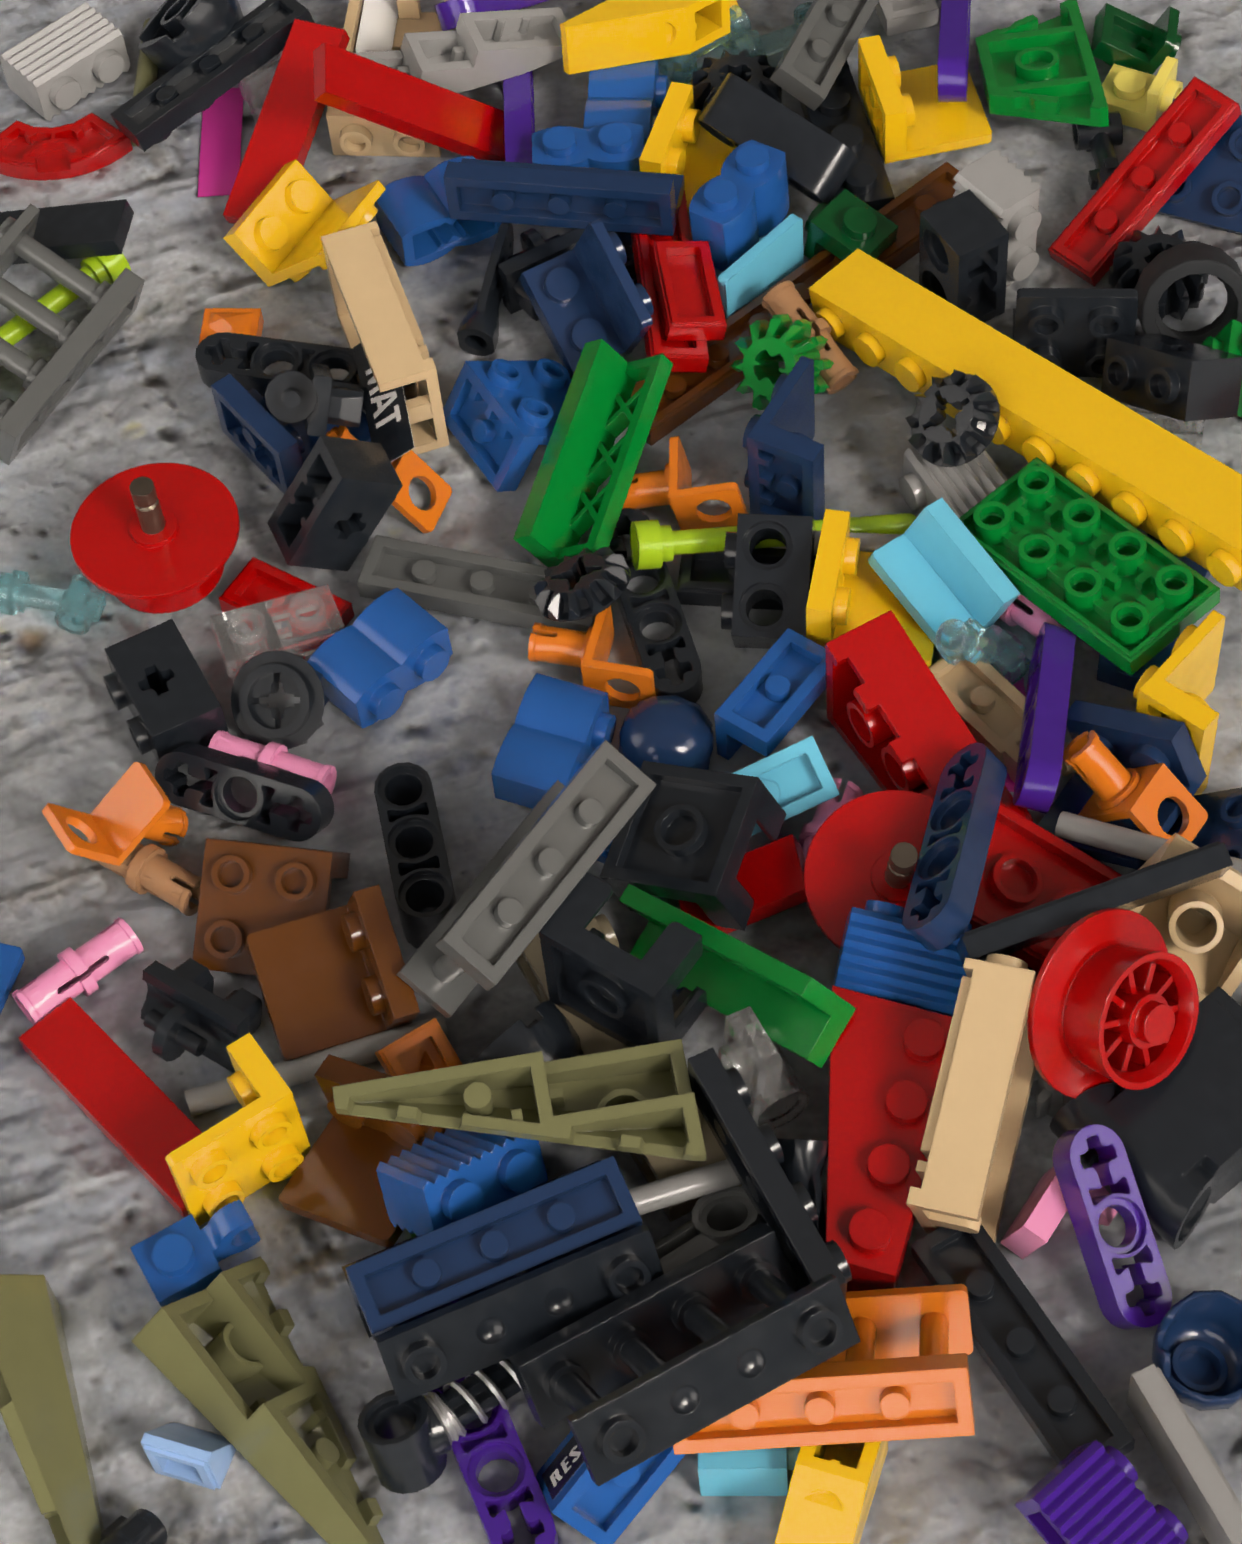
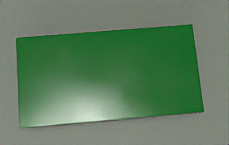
[959,457,1220,676]

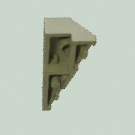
[332,1039,706,1161]
[131,1256,385,1544]
[0,1274,104,1544]

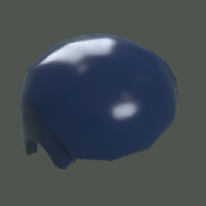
[619,695,714,770]
[1152,1290,1242,1411]

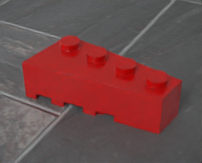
[825,610,1034,822]
[825,985,952,1292]

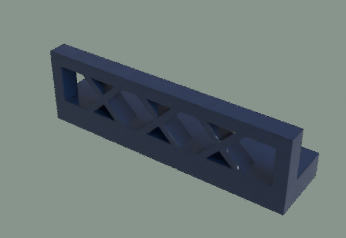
[443,158,685,236]
[345,1156,642,1340]

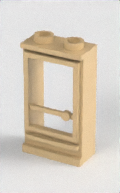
[326,0,456,157]
[321,221,449,455]
[906,953,1037,1243]

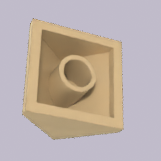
[1131,833,1242,1002]

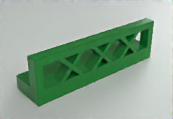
[513,339,673,567]
[619,884,856,1069]

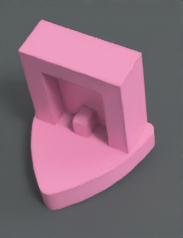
[1000,1167,1118,1260]

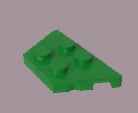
[975,0,1109,127]

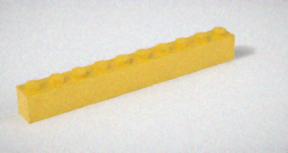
[808,248,1242,591]

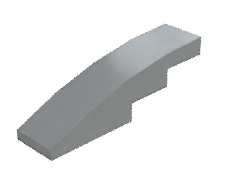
[354,7,567,93]

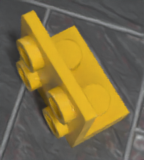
[858,35,992,164]
[639,82,734,215]
[223,159,386,287]
[806,509,935,667]
[1133,610,1226,795]
[165,1032,311,1226]

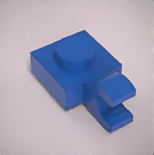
[130,1200,261,1307]

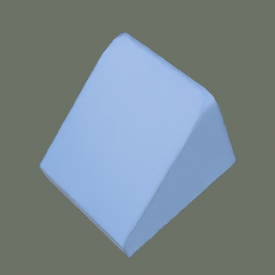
[140,1423,236,1490]

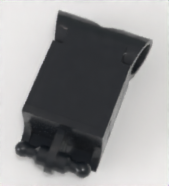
[1049,986,1242,1250]

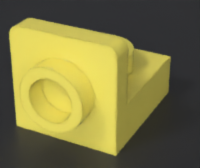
[1102,56,1183,132]

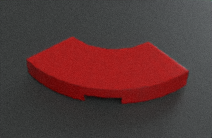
[0,113,133,181]

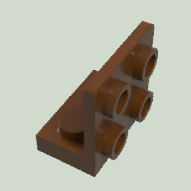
[193,838,350,976]
[246,884,420,1061]
[278,1054,446,1248]

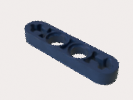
[902,742,1007,952]

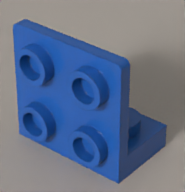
[443,358,572,492]

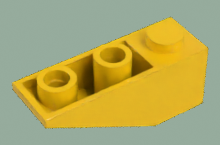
[560,0,731,75]
[775,1441,888,1544]

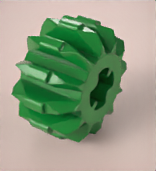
[729,314,834,410]

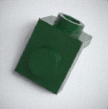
[1091,3,1182,75]
[804,189,899,261]

